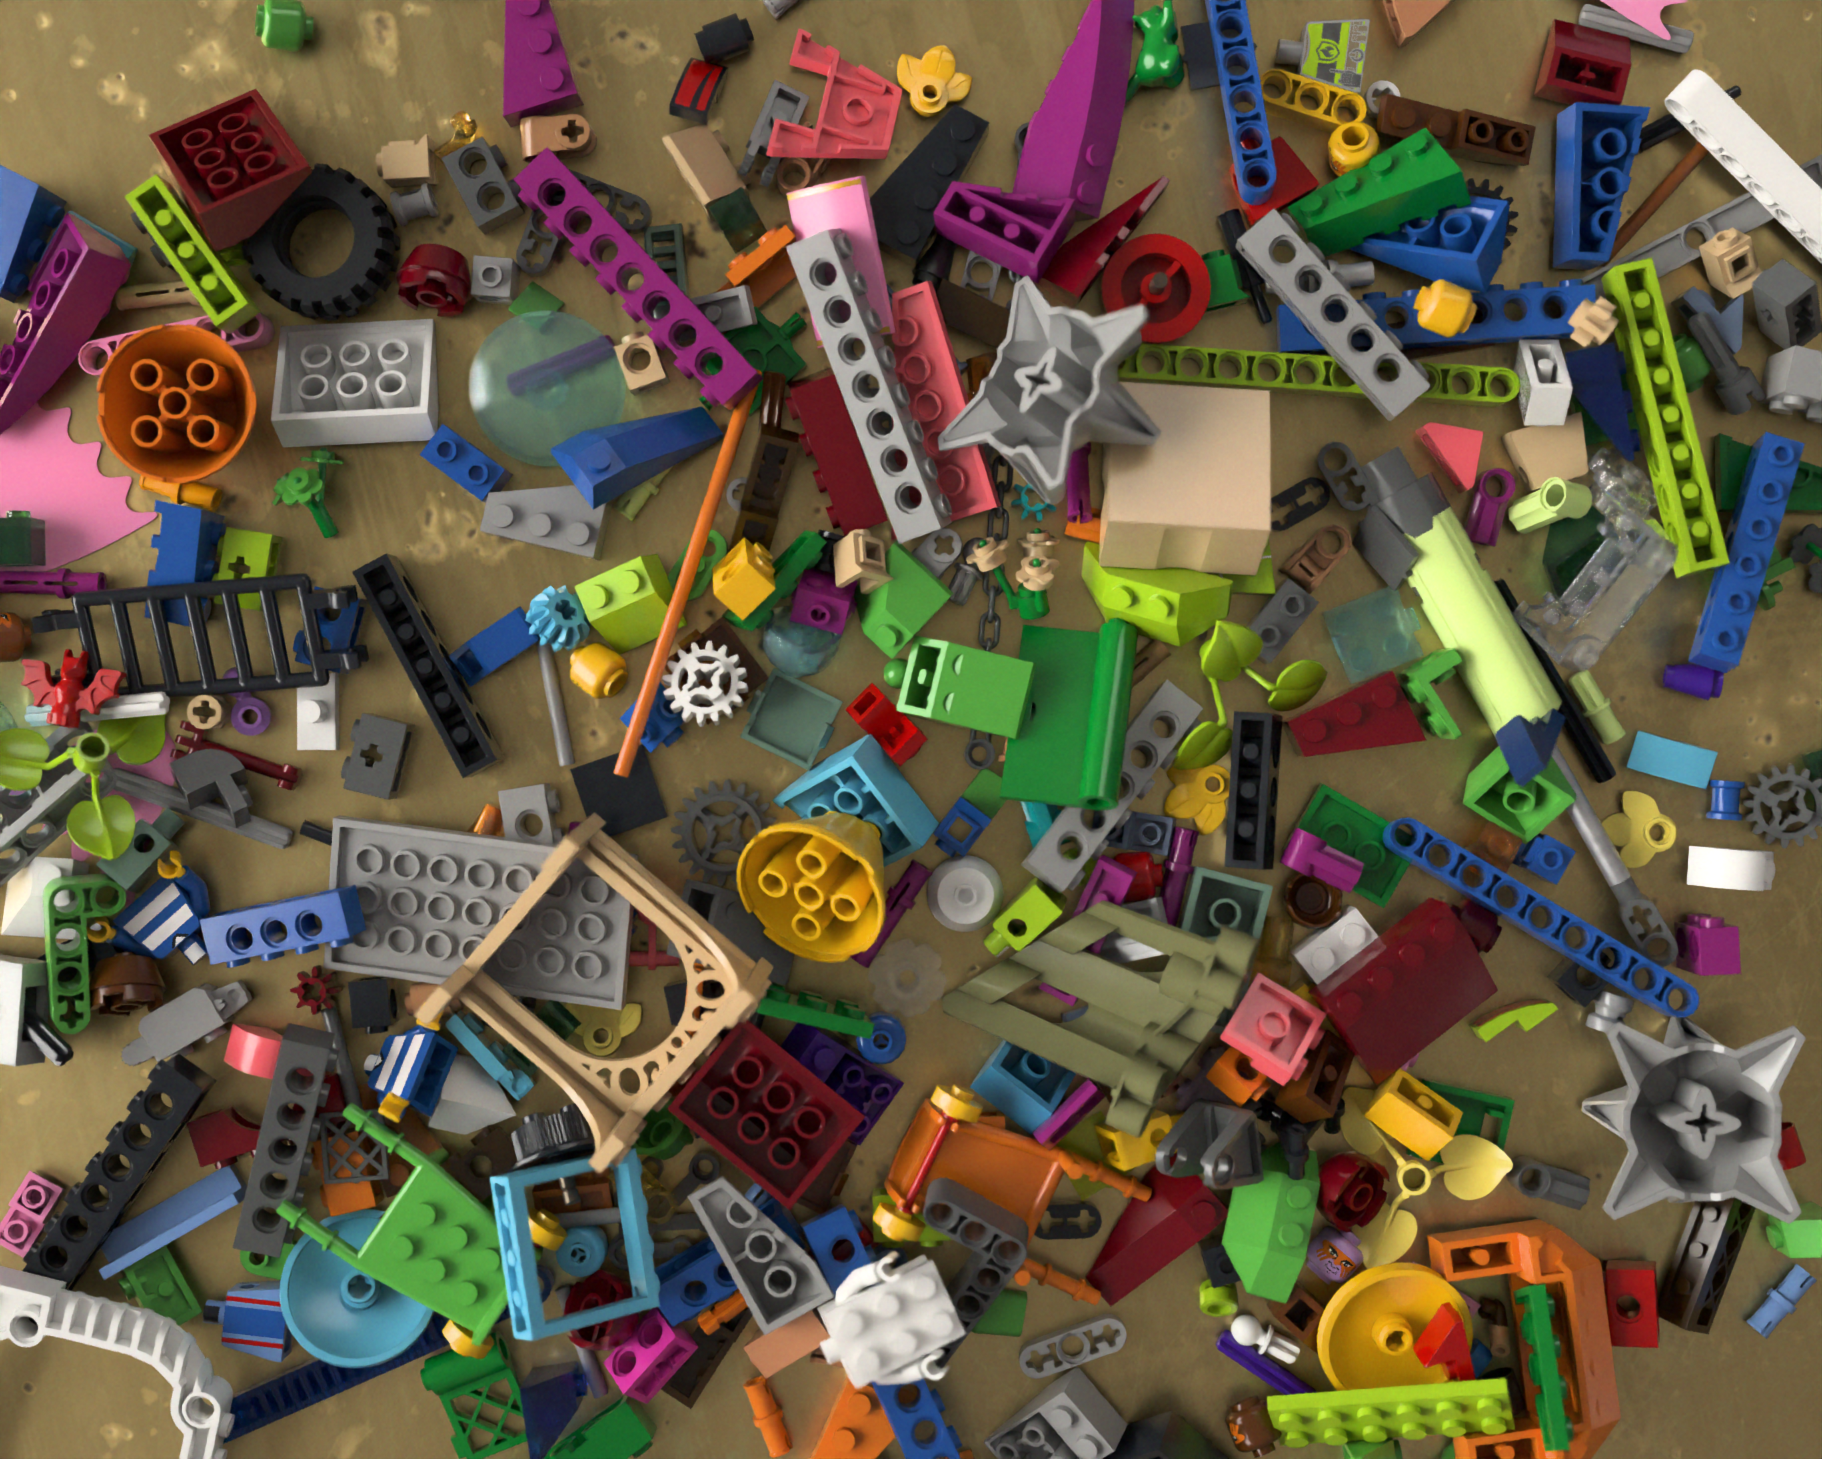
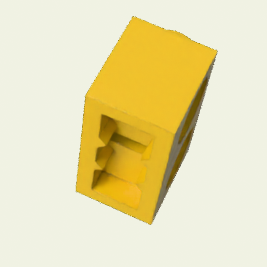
[712,537,776,621]

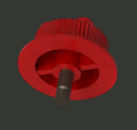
[1101,234,1211,343]

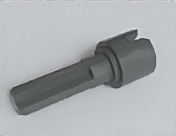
[1687,311,1765,415]

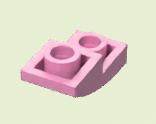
[0,1171,65,1258]

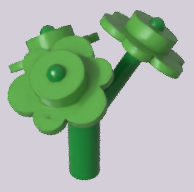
[272,447,344,538]

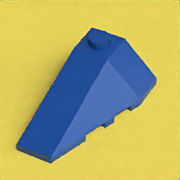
[1349,196,1510,292]
[551,406,724,510]

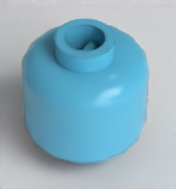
[555,1225,609,1277]

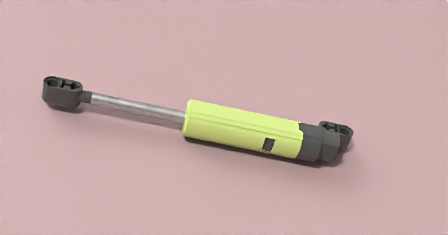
[1318,442,1678,967]

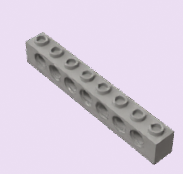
[786,228,952,544]

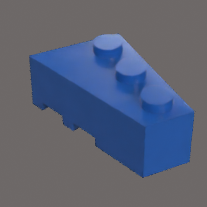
[0,165,67,303]
[144,500,227,627]

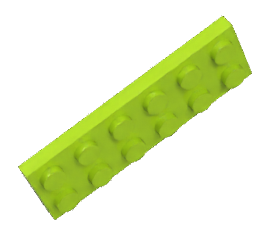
[1267,1378,1515,1448]

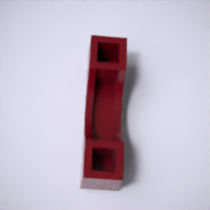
[186,1072,348,1169]

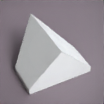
[428,1053,516,1135]

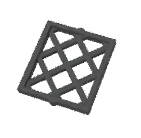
[319,1108,390,1184]

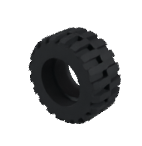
[241,163,400,321]

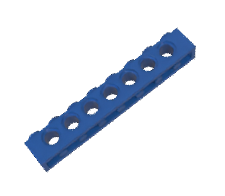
[1276,279,1596,355]
[799,1204,962,1459]

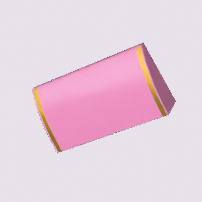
[786,176,896,348]

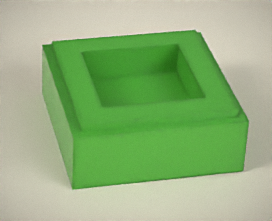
[961,768,1006,819]

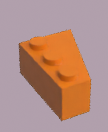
[809,1375,917,1459]

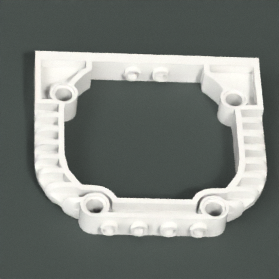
[0,1266,235,1459]

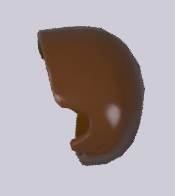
[1284,873,1343,929]

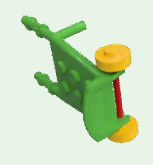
[276,1102,567,1359]

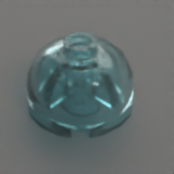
[763,606,842,678]

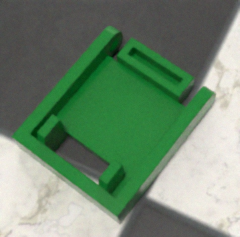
[1405,1078,1515,1164]

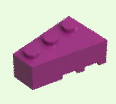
[503,0,584,128]
[933,181,1076,283]

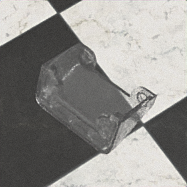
[1513,490,1678,672]

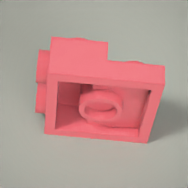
[1220,972,1326,1086]

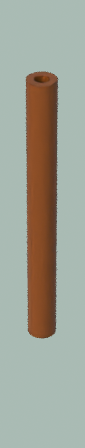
[1601,142,1709,267]

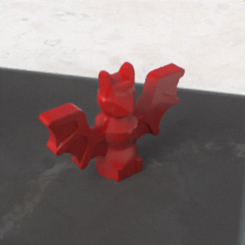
[21,649,127,729]

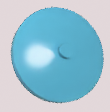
[280,1209,435,1368]

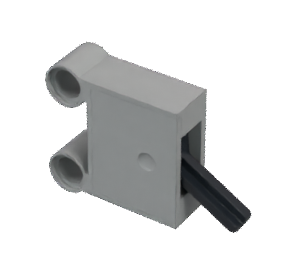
[0,954,74,1066]

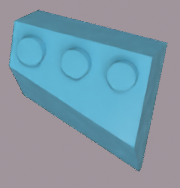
[772,733,939,867]

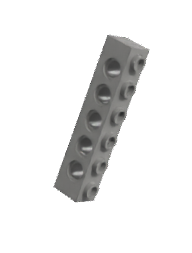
[1235,208,1430,422]
[1021,680,1204,894]

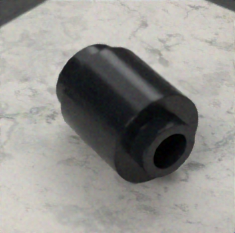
[694,13,754,64]

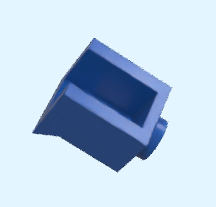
[933,796,992,857]
[1507,833,1576,885]

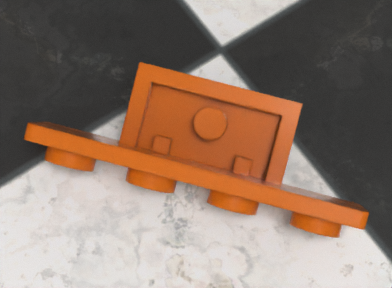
[716,225,797,335]

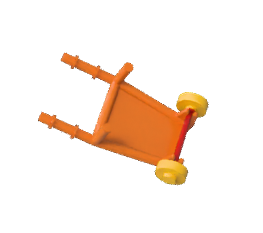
[873,1084,1152,1305]

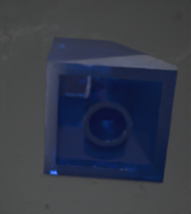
[520,1361,588,1459]

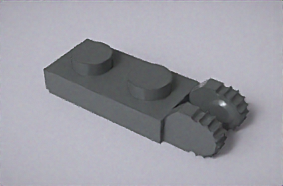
[738,80,810,187]

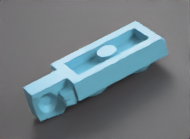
[445,1010,536,1101]

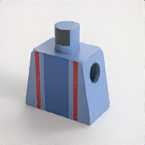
[203,1280,293,1362]

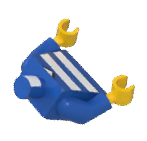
[87,850,211,965]
[364,1002,458,1123]

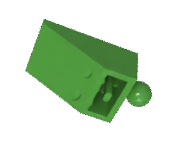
[883,635,1036,740]

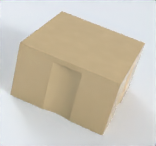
[1099,382,1271,575]

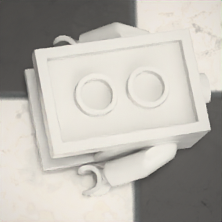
[817,1252,966,1389]

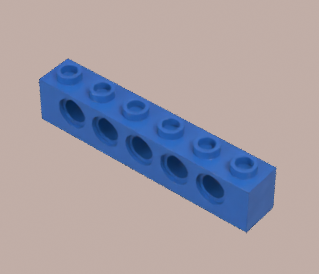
[1688,432,1805,673]

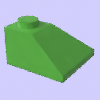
[854,540,954,659]

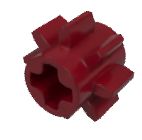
[290,965,343,1015]

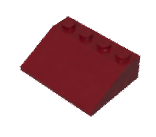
[149,89,312,252]
[1308,897,1498,1085]
[667,1019,865,1210]

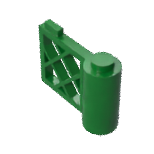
[420,1331,541,1459]

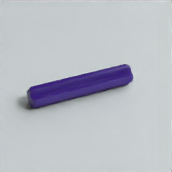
[1215,1330,1317,1395]

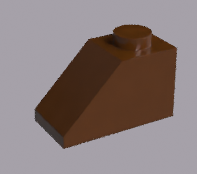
[1275,1030,1354,1124]

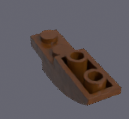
[1375,94,1536,166]

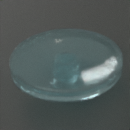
[469,310,626,466]

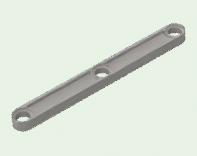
[1544,154,1822,319]

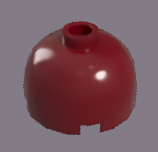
[1316,1151,1389,1232]
[563,1270,640,1351]

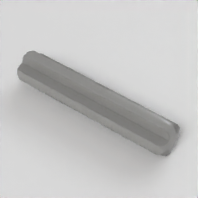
[1578,3,1694,54]

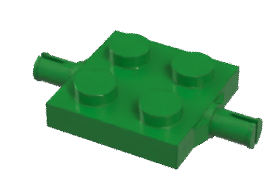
[699,306,807,417]

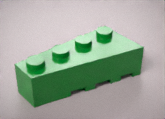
[1288,127,1472,257]
[535,1395,657,1459]

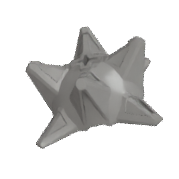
[937,275,1161,505]
[1582,1017,1806,1224]

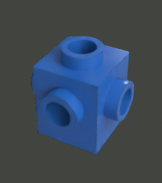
[620,683,685,753]

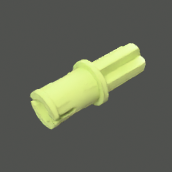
[1569,669,1626,745]

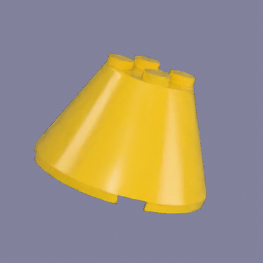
[737,811,885,963]

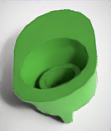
[630,1098,694,1160]

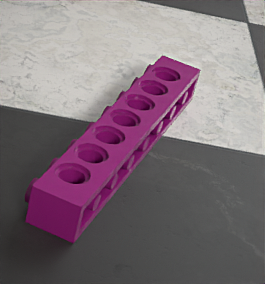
[513,147,764,411]

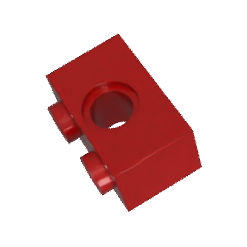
[1602,1260,1660,1348]

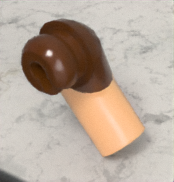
[1478,1298,1511,1358]

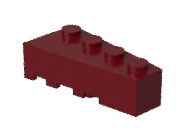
[785,367,888,537]

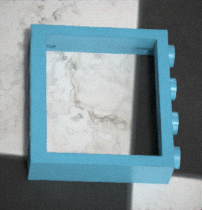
[490,1148,660,1341]

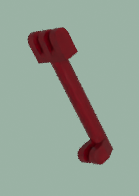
[170,720,303,790]

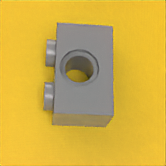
[498,783,565,844]

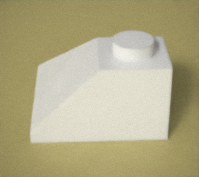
[1,857,89,940]

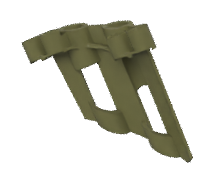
[942,900,1260,1139]

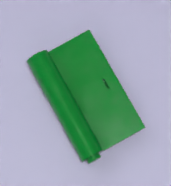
[1000,618,1138,810]

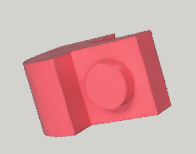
[224,1024,313,1079]

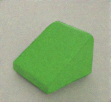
[508,281,565,335]

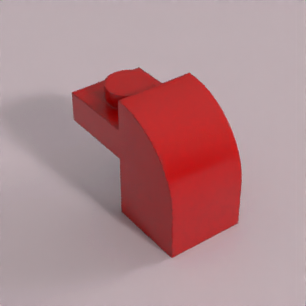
[845,683,928,767]

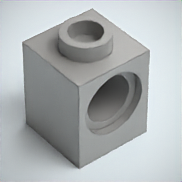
[471,255,520,305]

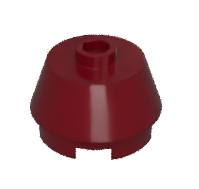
[396,244,472,317]

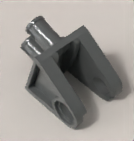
[1155,1097,1267,1190]

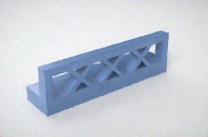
[99,1164,247,1280]

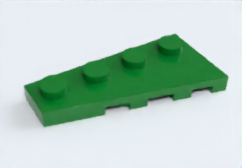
[1513,1284,1574,1452]

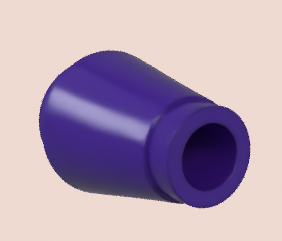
[1662,664,1724,701]

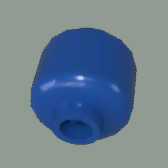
[856,1011,907,1065]

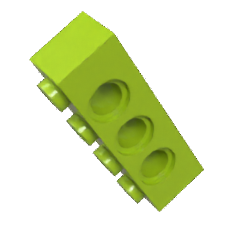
[124,174,261,334]

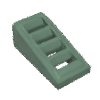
[643,223,690,307]

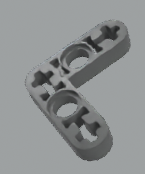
[516,169,653,277]

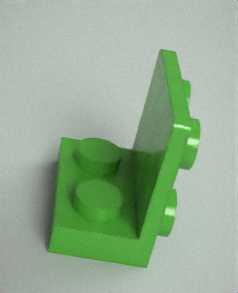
[1399,648,1462,740]

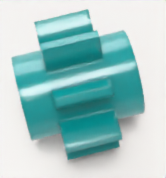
[1011,482,1056,522]

